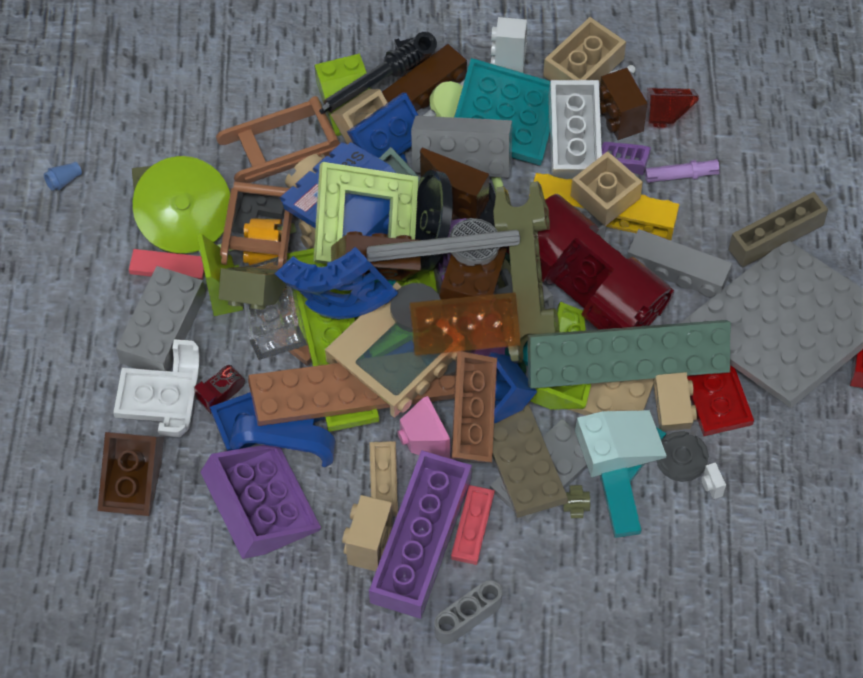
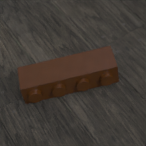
[382,44,467,111]

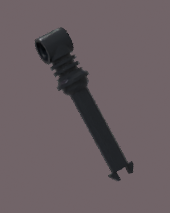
[319,32,437,115]

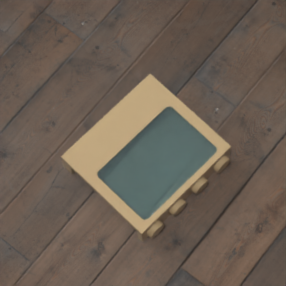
[325,282,465,418]

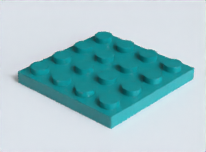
[454,58,550,166]

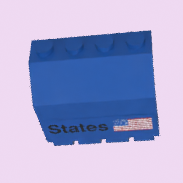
[280,142,396,237]

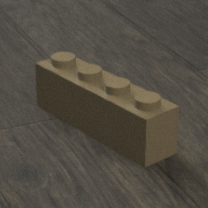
[728,192,828,268]

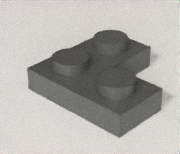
[232,192,285,234]

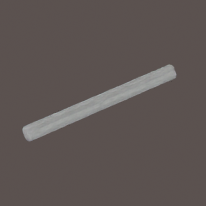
[366,230,520,262]

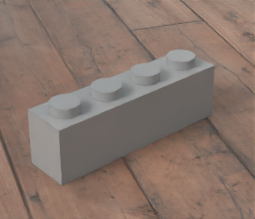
[627,229,732,297]

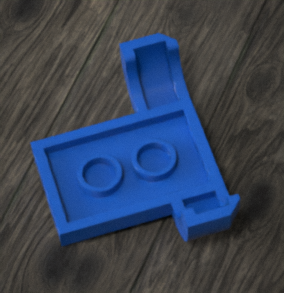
[229,416,336,467]

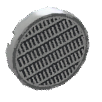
[449,218,500,266]

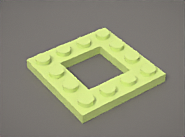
[313,162,418,264]

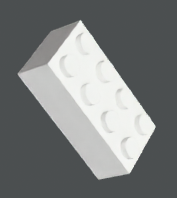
[549,80,602,179]

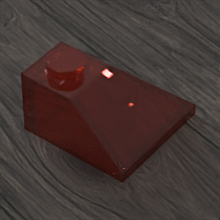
[647,88,699,128]

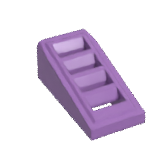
[602,142,651,175]

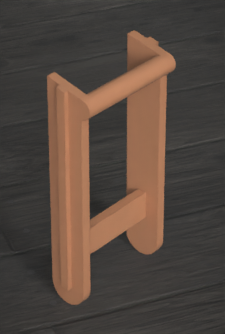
[216,96,340,183]
[220,181,292,271]

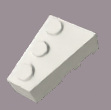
[491,17,527,73]

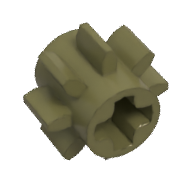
[563,485,590,519]

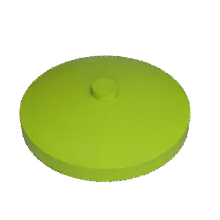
[133,156,230,255]

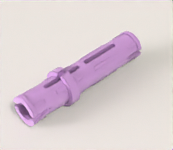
[645,159,719,183]

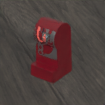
[194,365,245,414]

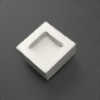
[702,462,726,499]

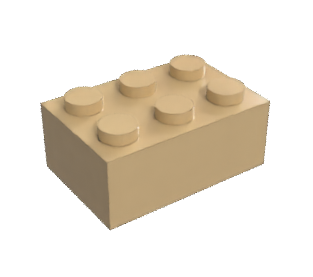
[543,17,626,82]

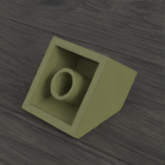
[219,266,286,310]

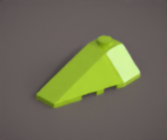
[530,302,591,410]

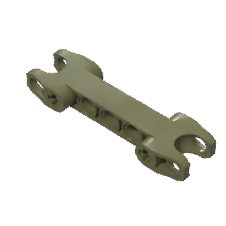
[493,181,559,363]

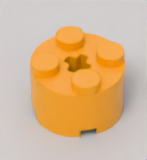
[243,218,282,269]

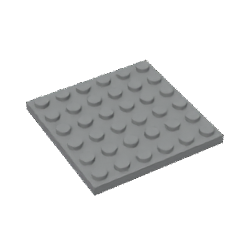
[681,241,863,408]

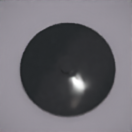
[415,170,453,272]

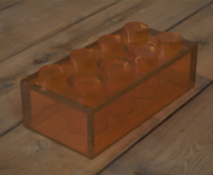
[408,292,521,356]

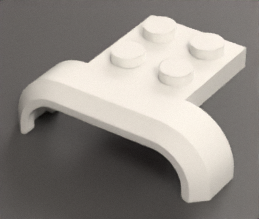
[113,339,200,437]

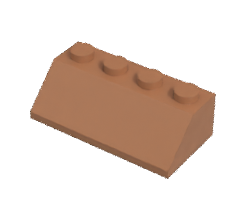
[451,351,497,463]

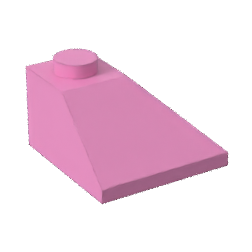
[397,396,450,458]

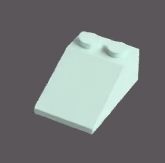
[575,410,667,477]

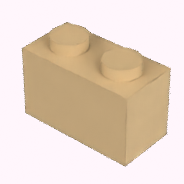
[653,372,697,431]

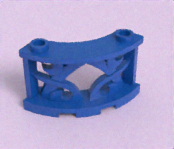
[275,247,398,319]

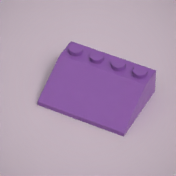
[200,445,321,559]

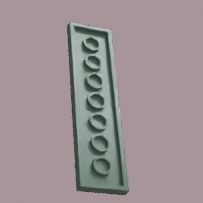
[528,320,731,388]

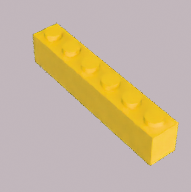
[529,173,679,240]

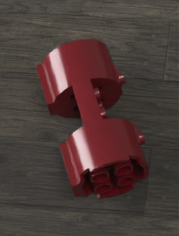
[507,194,674,329]

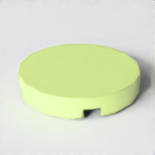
[430,81,463,117]

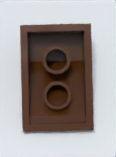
[420,147,489,219]
[97,432,164,516]

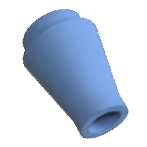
[44,162,82,191]

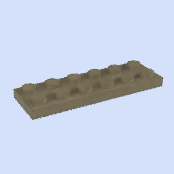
[492,404,568,518]

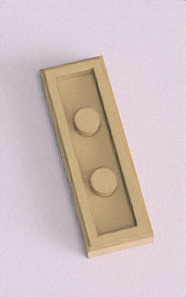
[370,441,398,517]

